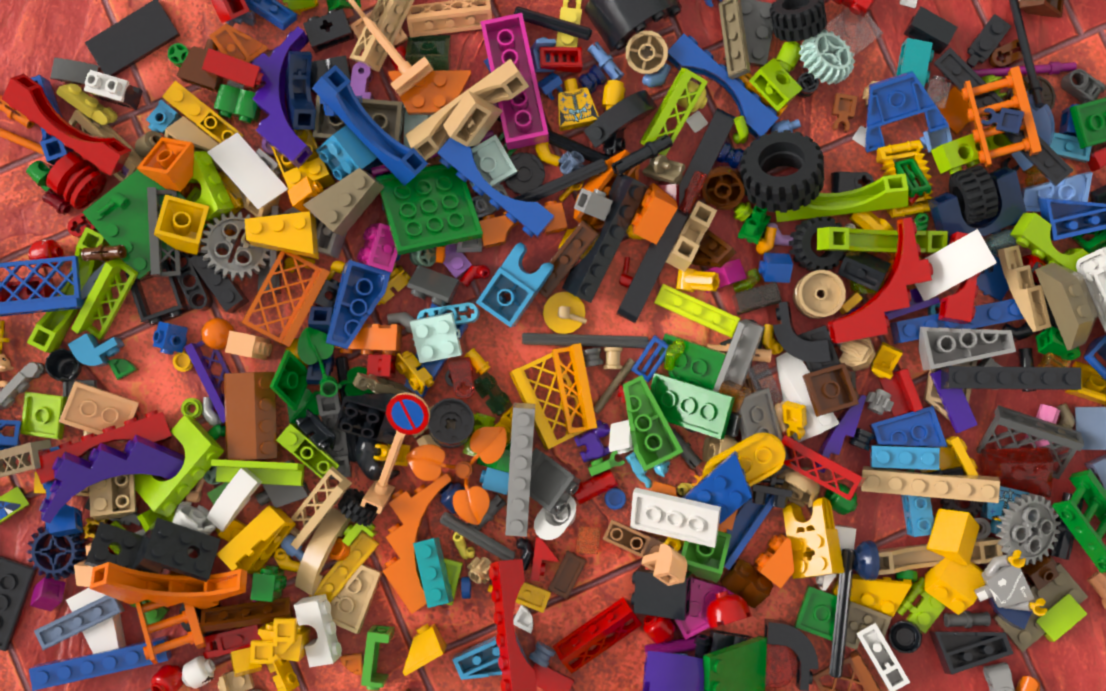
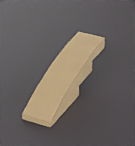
[997,245,1051,332]

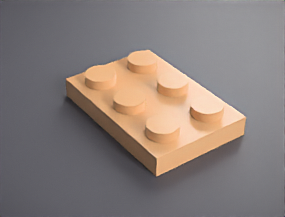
[59,381,139,443]

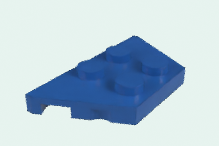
[682,451,752,524]

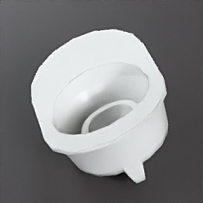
[534,496,576,540]

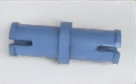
[587,42,624,80]

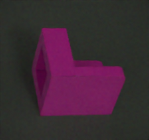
[30,577,66,611]

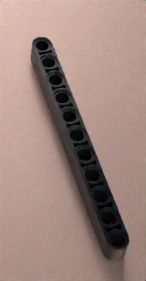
[616,108,736,323]

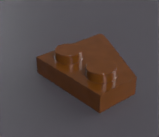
[691,229,736,268]

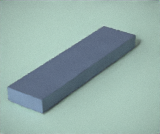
[34,595,125,650]

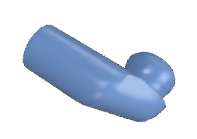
[642,63,671,88]

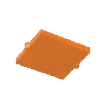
[936,86,970,135]

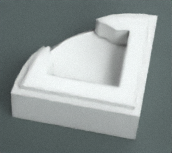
[514,605,533,634]

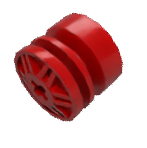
[46,151,107,210]

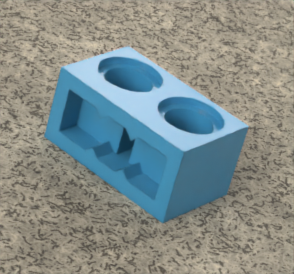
[901,495,934,537]

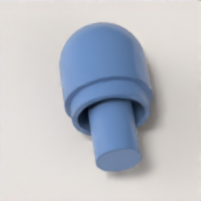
[771,119,801,133]
[281,535,304,562]

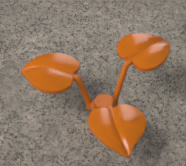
[406,427,507,525]

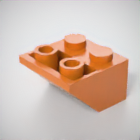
[631,183,678,244]
[753,533,794,589]

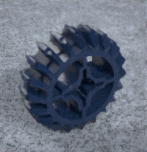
[26,525,87,580]

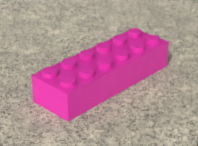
[480,13,549,150]

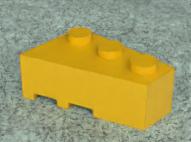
[216,505,296,574]

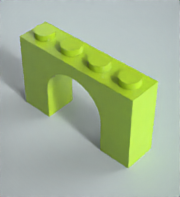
[134,415,224,517]

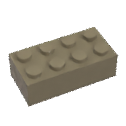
[313,94,405,144]

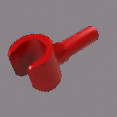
[619,257,633,288]

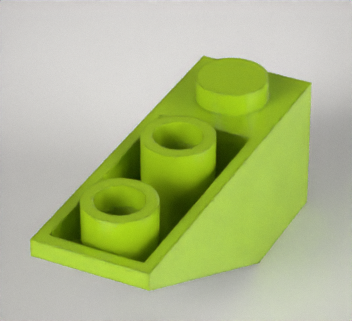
[276,423,340,479]

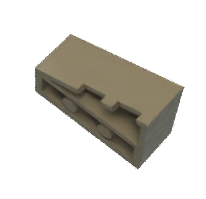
[303,168,384,236]

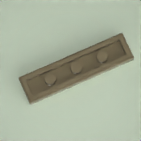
[718,0,751,80]

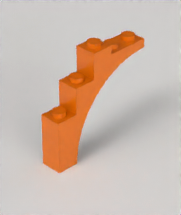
[383,471,453,614]
[90,562,247,609]

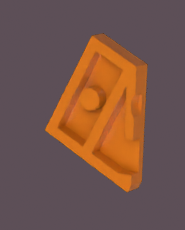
[209,23,268,63]

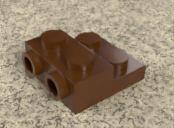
[802,363,859,417]

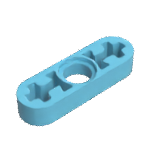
[417,303,480,325]

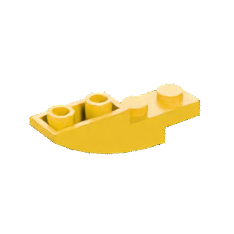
[162,80,244,143]

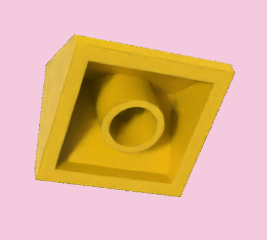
[1065,361,1106,405]
[926,509,980,566]

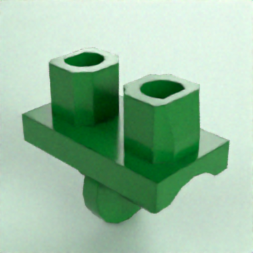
[738,205,771,244]

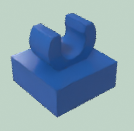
[538,72,563,100]

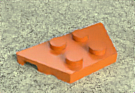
[388,70,471,115]

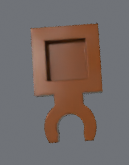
[832,93,857,132]

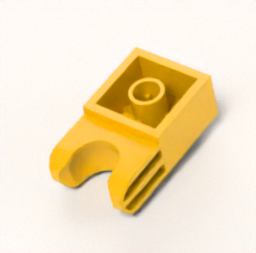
[783,497,844,579]

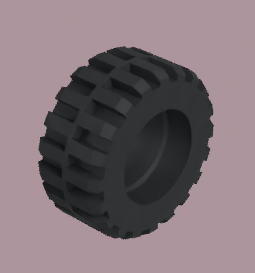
[740,130,825,213]

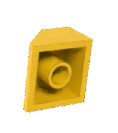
[925,557,985,615]

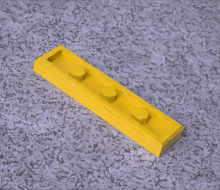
[308,531,380,604]

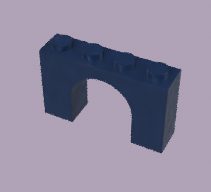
[928,166,1027,246]

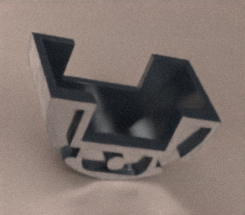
[584,0,682,52]

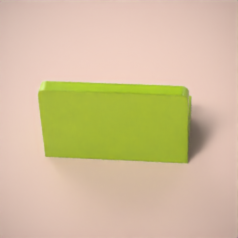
[1036,594,1087,642]

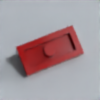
[879,368,923,417]

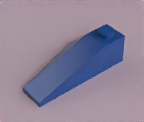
[326,260,391,349]

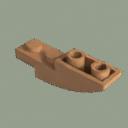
[603,519,682,557]

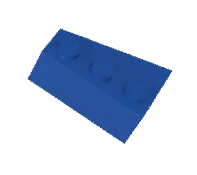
[1038,198,1106,241]

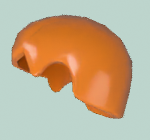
[201,318,235,350]

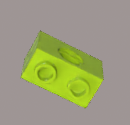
[749,58,802,112]

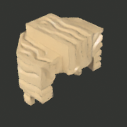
[839,337,876,371]

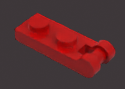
[203,624,262,659]

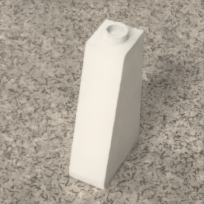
[66,587,126,654]

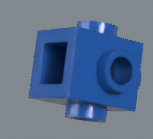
[153,321,188,355]

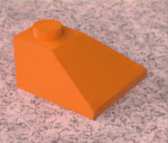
[137,137,194,192]

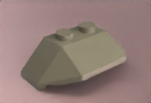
[1035,263,1099,351]

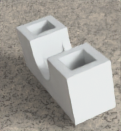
[294,594,342,667]

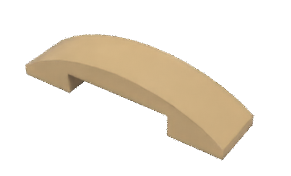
[295,508,351,596]

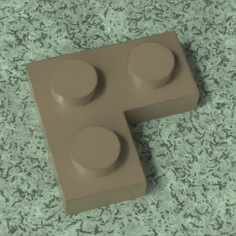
[845,601,892,650]

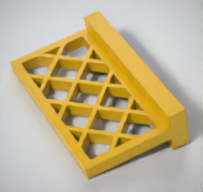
[509,353,585,450]

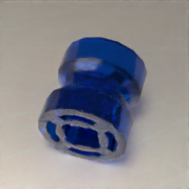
[578,65,607,95]
[716,142,744,169]

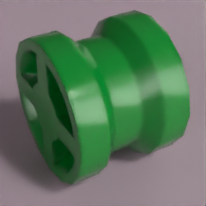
[167,43,190,68]

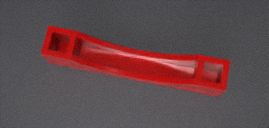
[2,74,132,176]
[36,410,173,484]
[489,559,537,691]

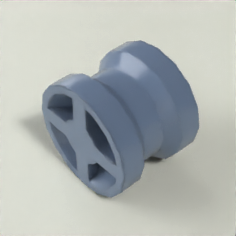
[529,641,556,668]

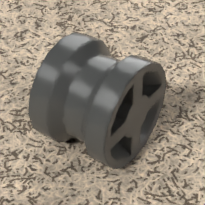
[582,347,604,367]

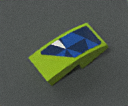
[0,486,30,524]

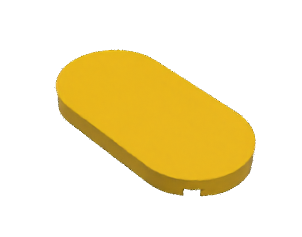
[703,432,786,487]

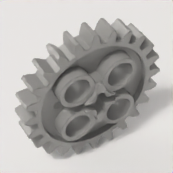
[200,212,270,281]
[996,493,1061,565]

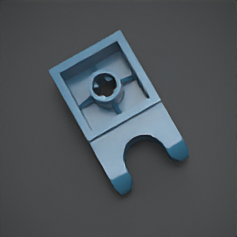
[476,242,554,328]

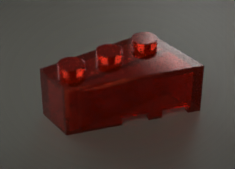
[980,448,1054,498]

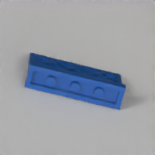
[0,256,85,317]

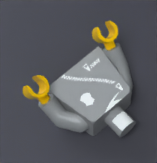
[974,550,1048,616]

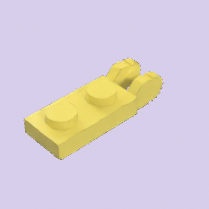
[556,0,582,47]
[56,83,118,125]

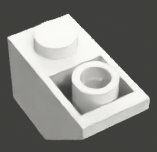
[609,420,634,454]

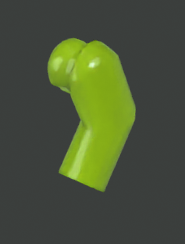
[733,116,749,144]

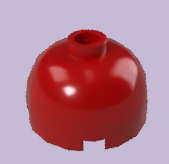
[706,591,752,629]

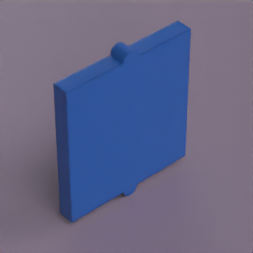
[976,254,1009,301]

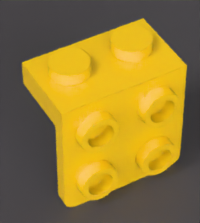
[920,436,978,475]

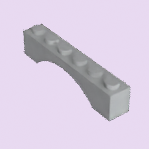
[505,402,535,537]

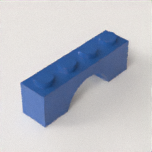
[31,75,74,165]
[43,446,83,537]

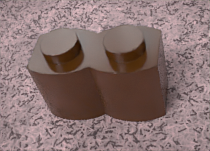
[721,559,774,608]

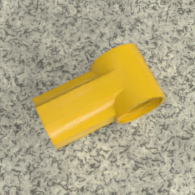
[849,211,894,230]
[676,268,720,292]

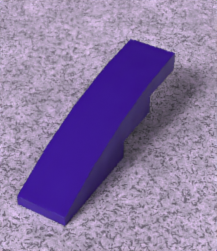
[812,395,867,473]

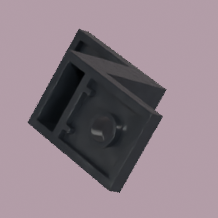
[84,518,221,582]

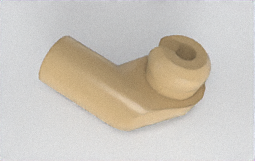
[774,401,789,433]

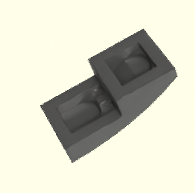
[50,58,99,85]

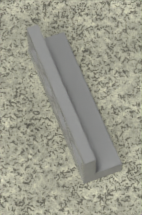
[713,319,765,399]

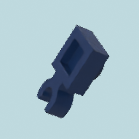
[981,108,1025,135]

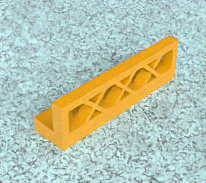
[552,343,597,434]

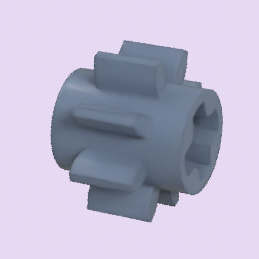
[558,151,584,175]

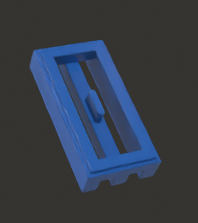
[631,335,673,382]

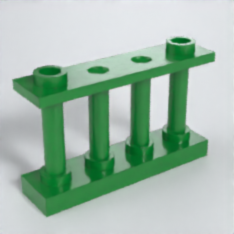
[1052,469,1106,573]

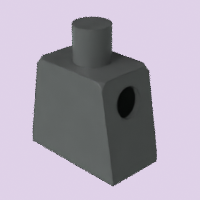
[256,459,311,508]

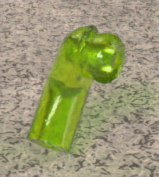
[733,268,761,294]
[664,339,685,370]

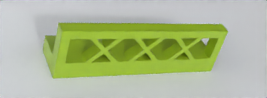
[639,68,708,156]
[71,258,139,340]
[211,459,305,486]

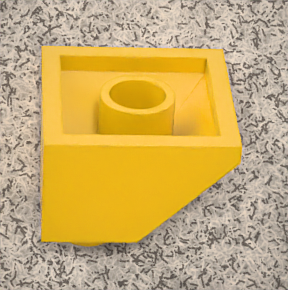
[154,195,209,255]
[403,623,447,676]

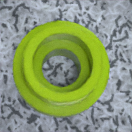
[733,202,753,222]
[181,398,203,419]

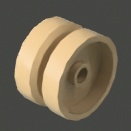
[793,270,846,319]

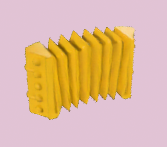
[876,140,934,218]

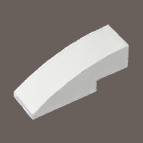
[206,468,262,532]

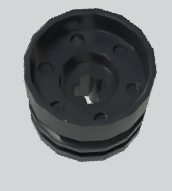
[428,398,474,449]

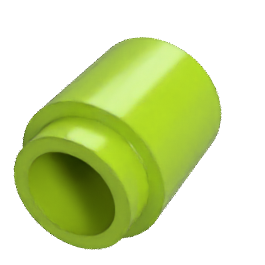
[776,41,801,73]

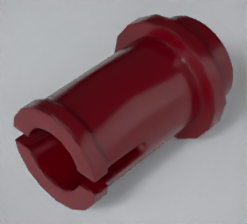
[42,190,72,215]

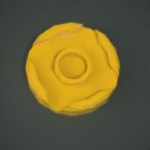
[543,292,586,334]

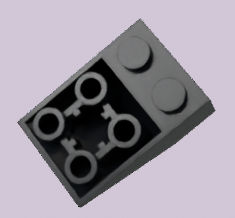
[334,393,396,445]

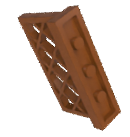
[813,650,881,691]

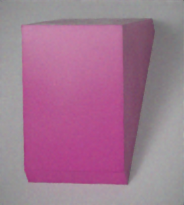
[704,259,747,293]

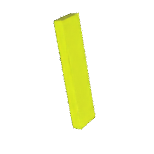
[654,284,741,338]

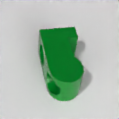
[26,161,53,192]
[1036,326,1081,360]

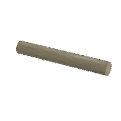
[593,358,636,414]

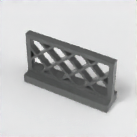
[976,405,1084,479]

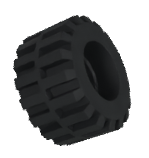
[769,0,827,42]
[949,165,998,225]
[789,216,848,271]

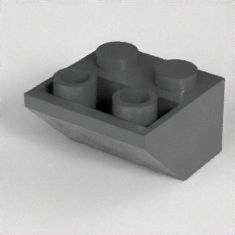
[407,265,460,306]

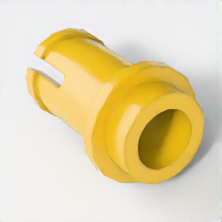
[464,348,491,376]

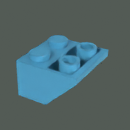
[316,125,377,181]

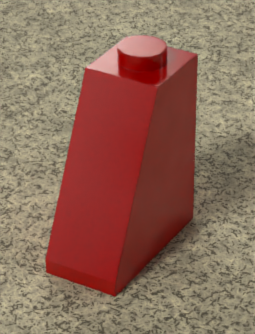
[202,48,264,89]

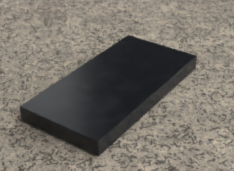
[85,0,180,76]
[0,555,37,651]

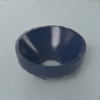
[853,540,880,581]

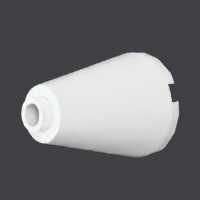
[172,501,216,555]

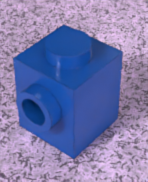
[759,253,793,283]

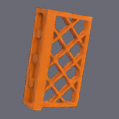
[241,251,330,348]

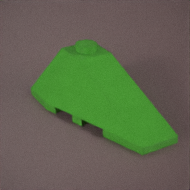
[623,375,683,472]

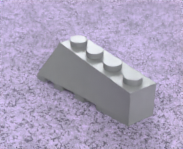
[918,327,1016,371]

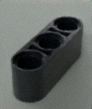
[170,252,213,311]

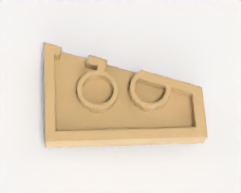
[331,564,383,634]

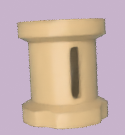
[603,347,623,369]

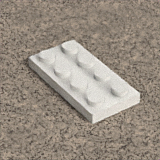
[630,487,721,548]

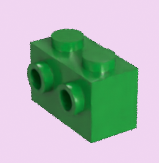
[250,565,287,602]

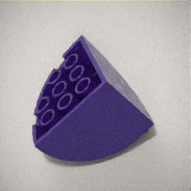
[643,651,704,691]

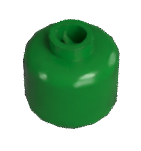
[824,483,858,515]

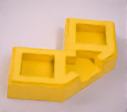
[250,618,297,664]

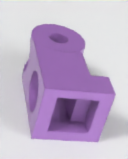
[350,62,373,99]

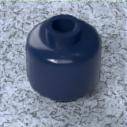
[440,482,465,514]

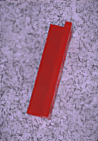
[781,435,866,501]
[553,597,642,674]

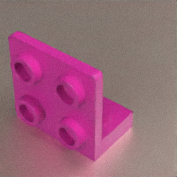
[357,223,397,273]

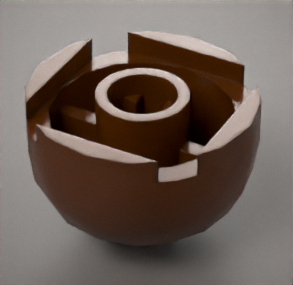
[702,166,745,210]

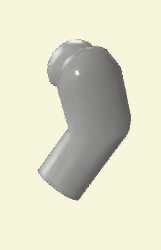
[202,397,223,426]

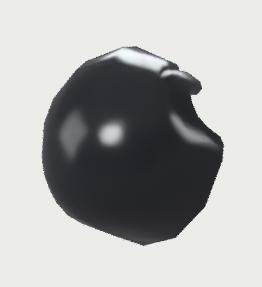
[45,348,82,382]
[889,620,923,654]

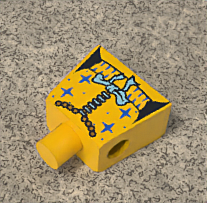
[558,78,599,132]

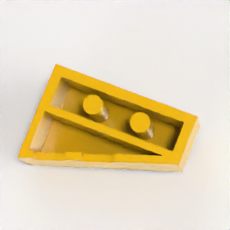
[245,211,319,259]

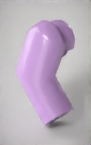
[767,223,793,246]

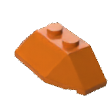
[573,150,640,229]

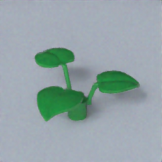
[287,327,374,424]

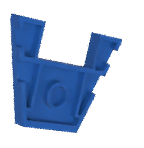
[865,71,949,153]

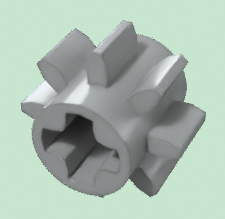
[865,389,894,415]

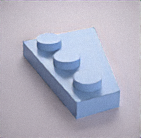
[1022,171,1093,212]

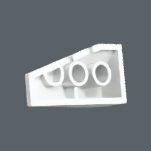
[775,352,839,442]

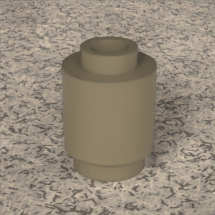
[135,131,162,157]

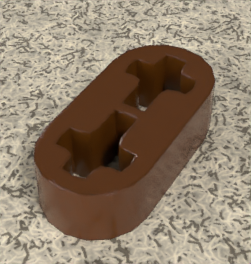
[989,39,1030,68]

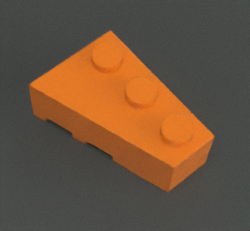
[334,324,402,356]

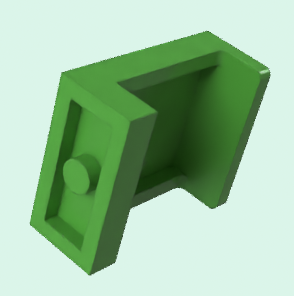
[361,625,395,690]

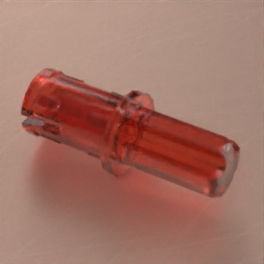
[678,171,707,214]

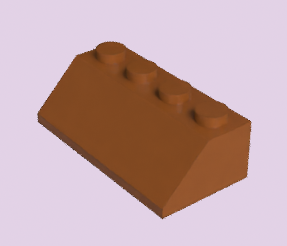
[224,372,277,460]

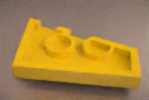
[832,574,912,617]

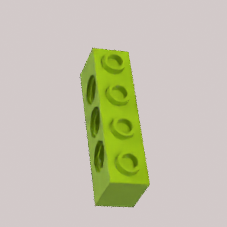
[931,126,1012,175]

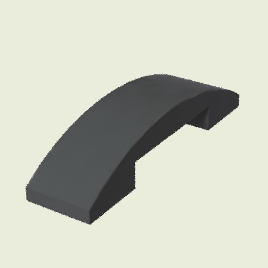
[316,392,352,480]

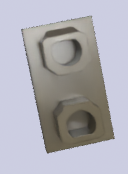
[642,155,686,185]

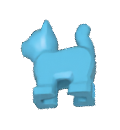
[625,452,670,488]

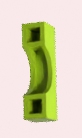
[1010,213,1089,272]

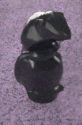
[356,436,400,481]

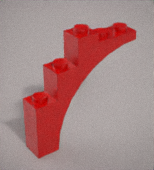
[827,217,933,344]

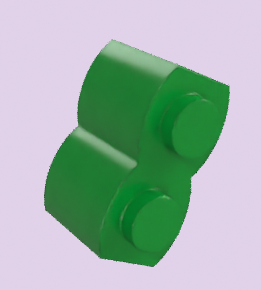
[214,84,261,124]

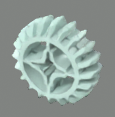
[799,29,855,85]

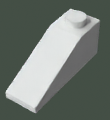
[856,623,910,691]

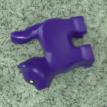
[574,420,611,463]

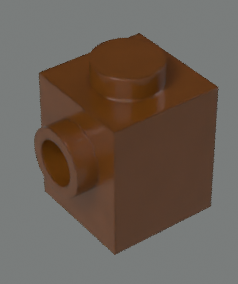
[1021,555,1059,590]

